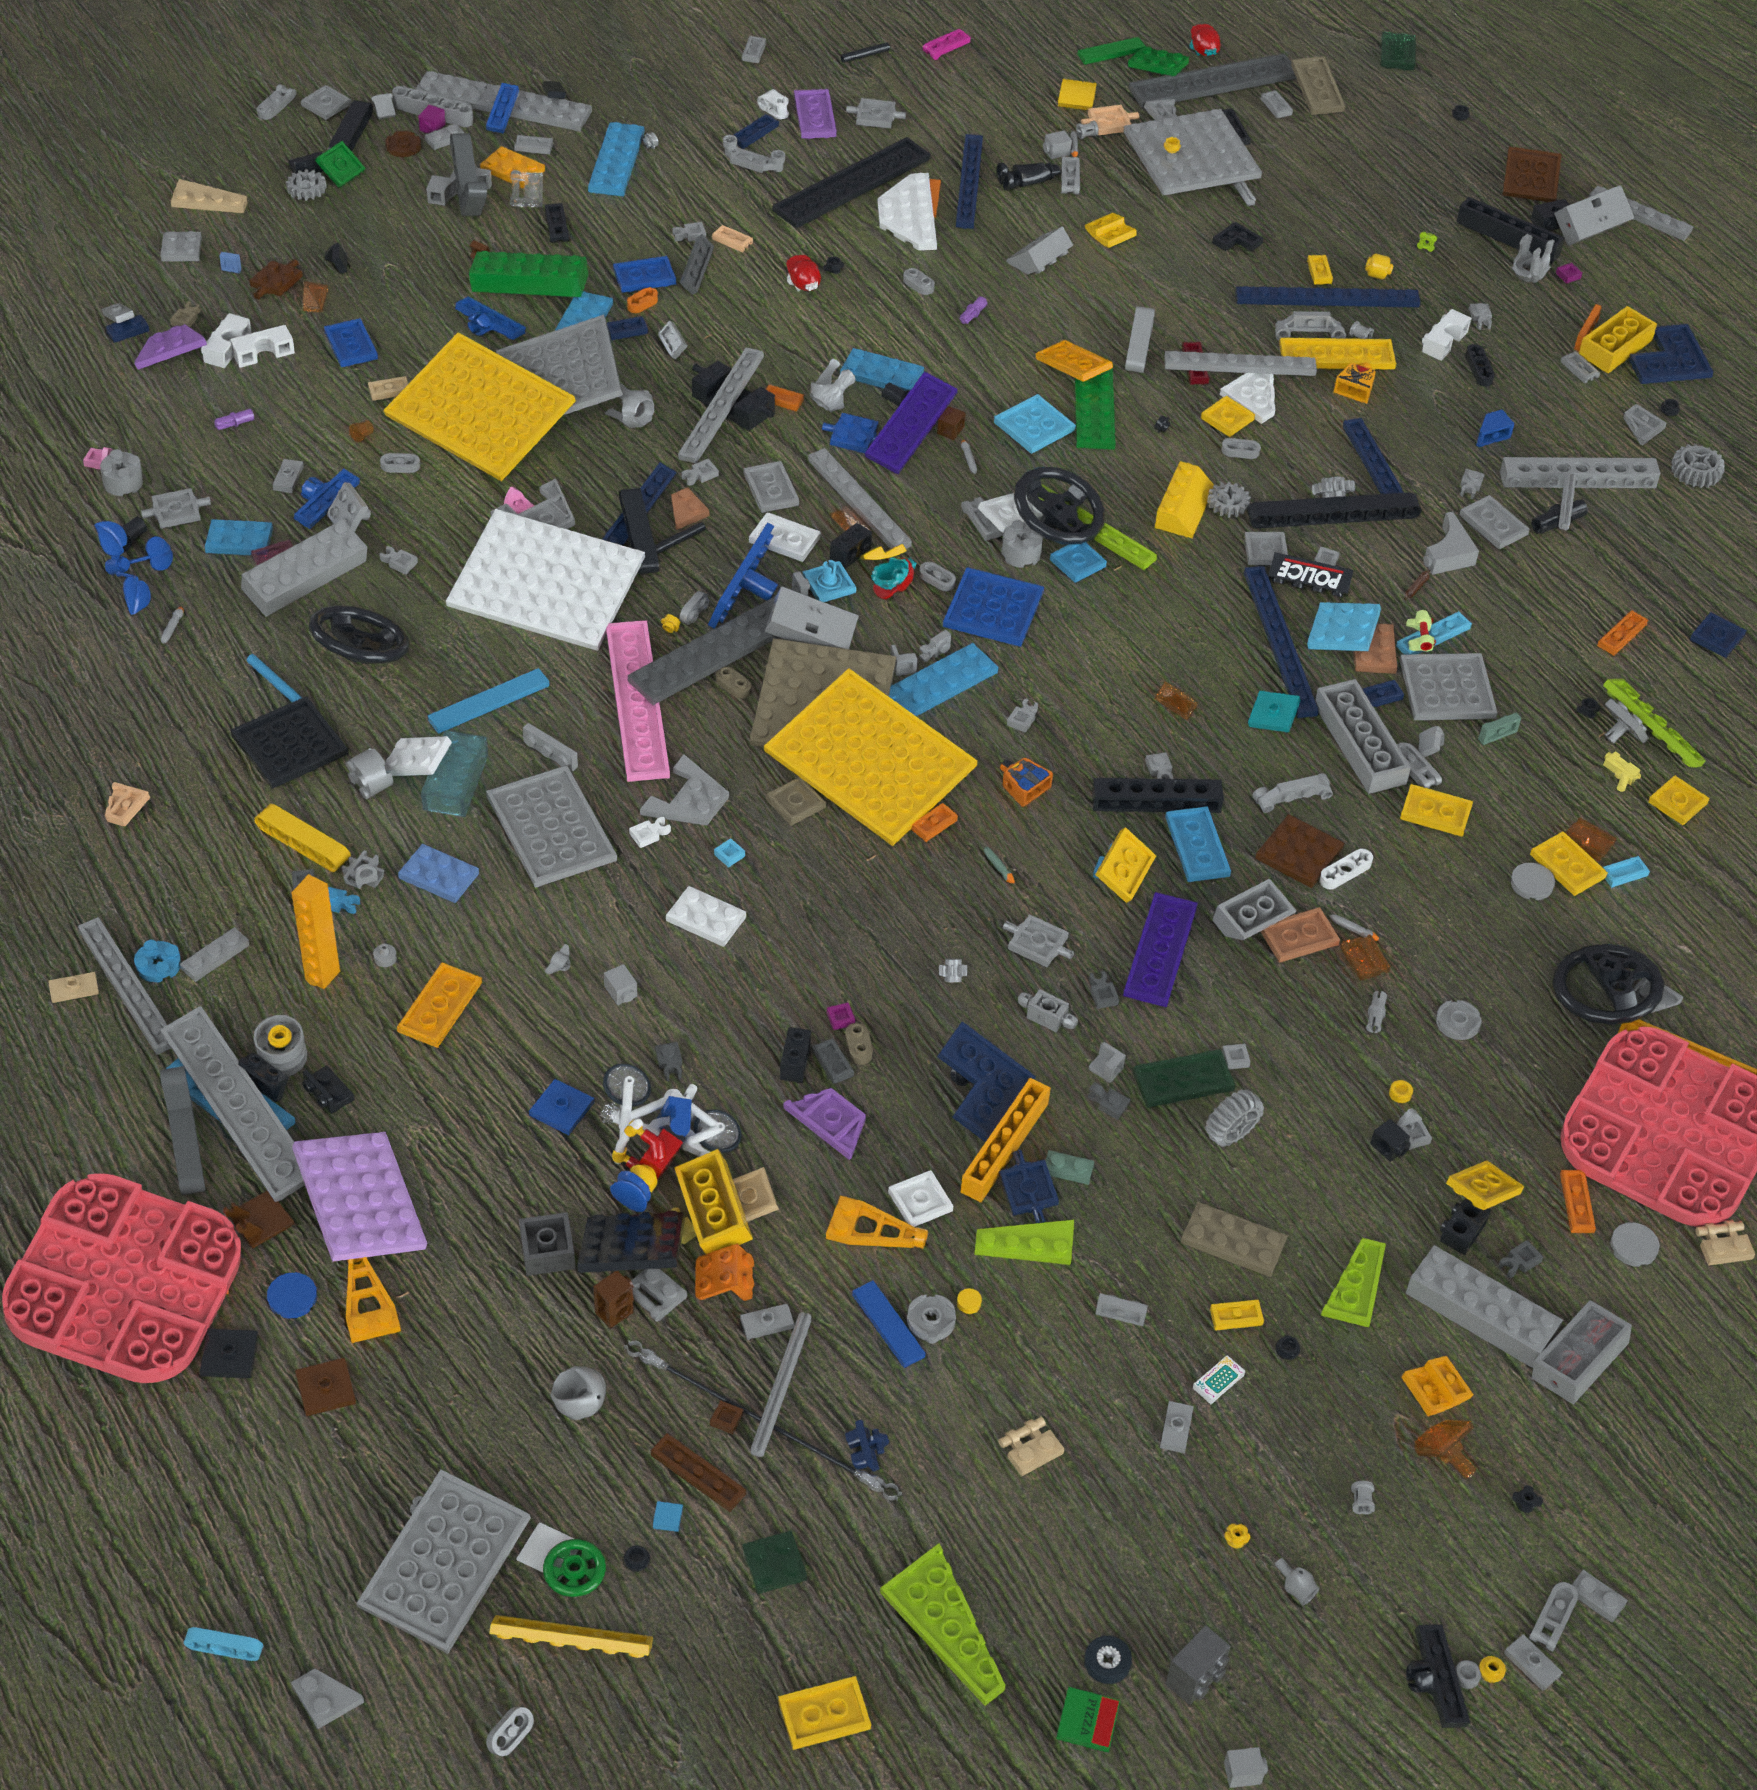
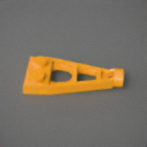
[826,1195,928,1249]
[346,1257,401,1343]

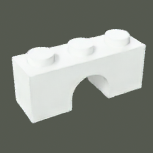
[1422,309,1471,361]
[201,313,252,368]
[230,325,295,368]

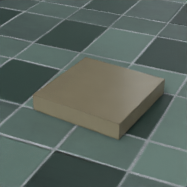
[766,777,826,826]

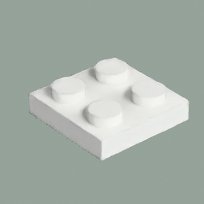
[888,1170,953,1227]

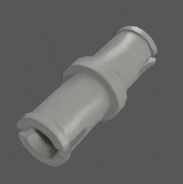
[1366,991,1387,1033]

